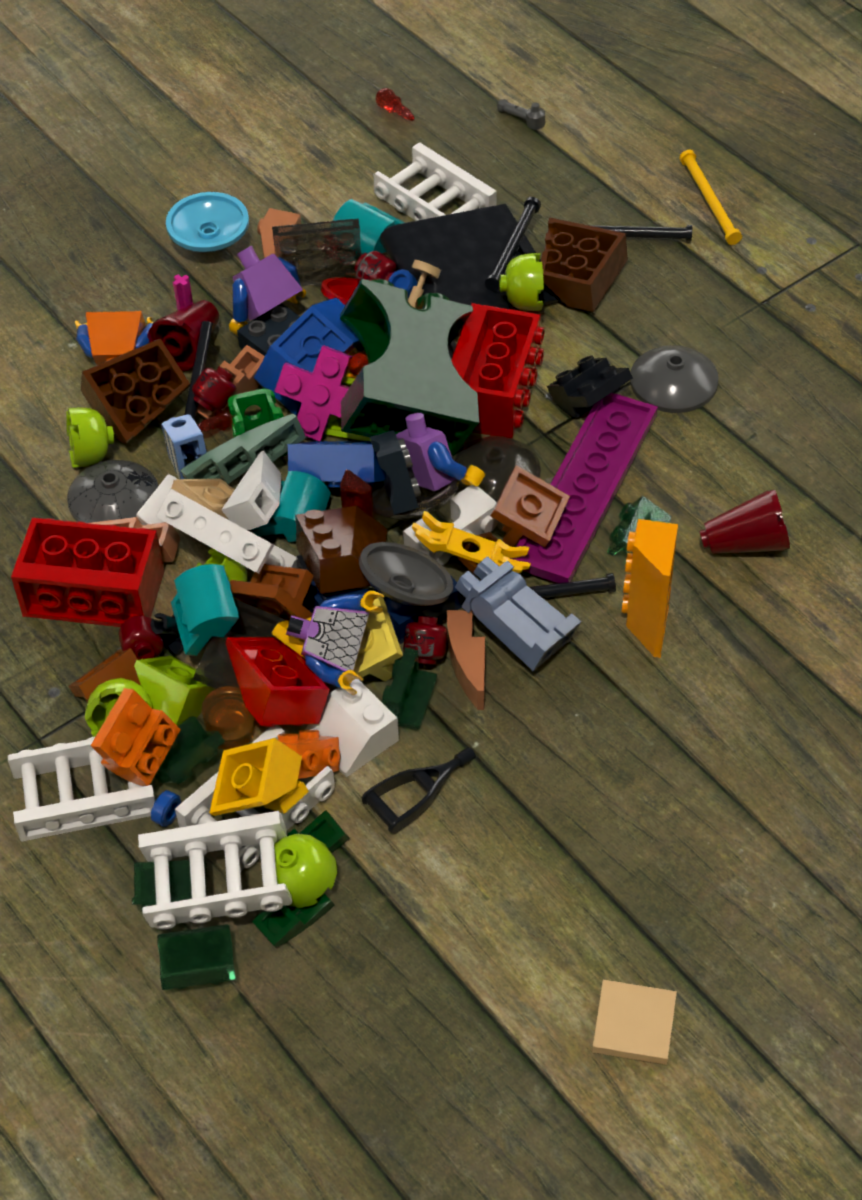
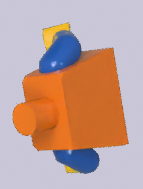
[75,311,154,365]

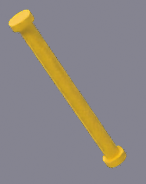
[679,150,742,245]

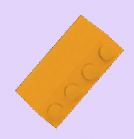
[621,519,678,658]

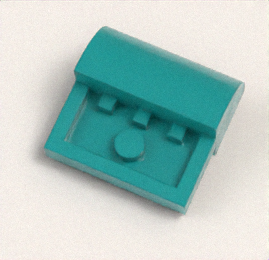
[329,199,405,254]
[251,471,331,542]
[171,564,239,656]

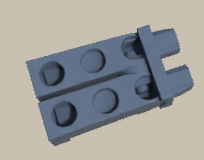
[455,556,582,671]

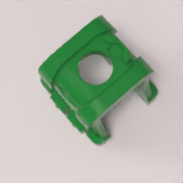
[228,389,288,457]

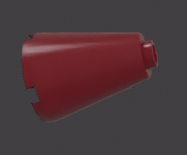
[147,300,219,371]
[699,489,790,554]

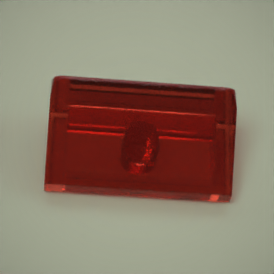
[340,469,374,519]

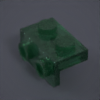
[607,496,672,556]
[382,647,438,730]
[155,716,225,784]
[132,860,207,913]
[157,924,236,990]

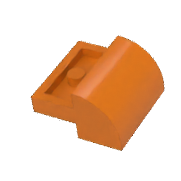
[90,688,181,786]

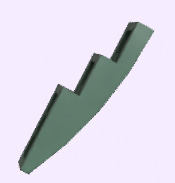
[180,414,306,484]

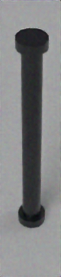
[485,197,541,292]
[589,225,692,242]
[462,573,616,611]

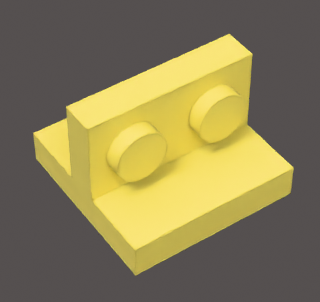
[353,597,403,681]

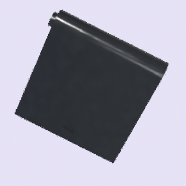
[380,204,563,340]

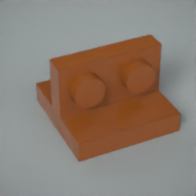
[490,465,570,547]
[230,564,314,623]

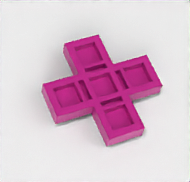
[274,345,352,441]

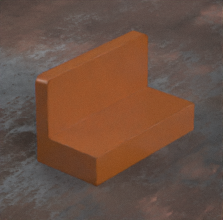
[68,648,141,702]

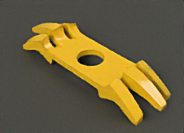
[412,511,531,573]

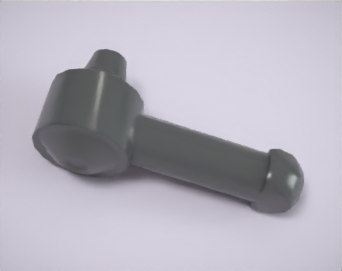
[497,99,545,130]

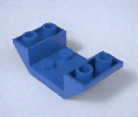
[254,298,365,416]

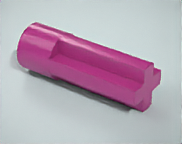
[173,274,193,310]

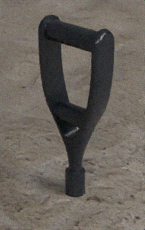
[361,747,476,833]

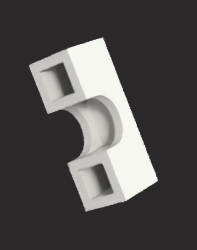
[403,485,499,565]

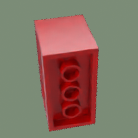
[451,303,545,440]
[11,517,165,627]

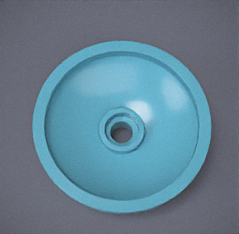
[166,192,249,252]

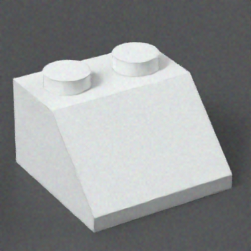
[305,679,399,777]

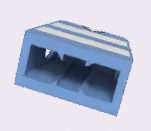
[161,414,207,479]

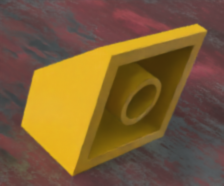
[209,738,302,816]

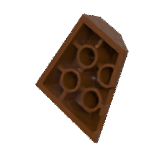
[541,217,628,312]
[81,339,190,444]
[295,506,387,594]

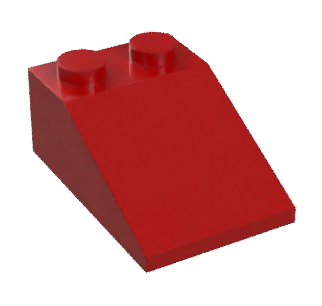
[225,637,330,727]

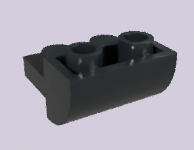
[547,356,633,418]

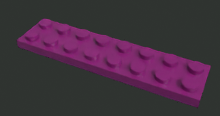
[511,393,658,583]

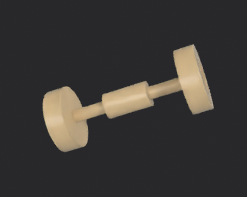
[408,259,441,308]

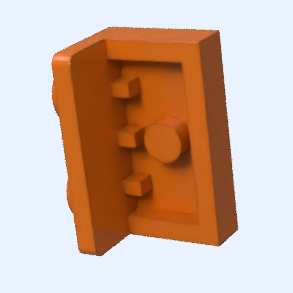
[277,730,340,779]

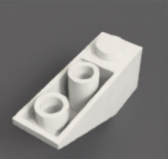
[222,451,281,530]

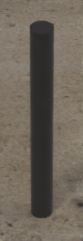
[184,321,213,421]

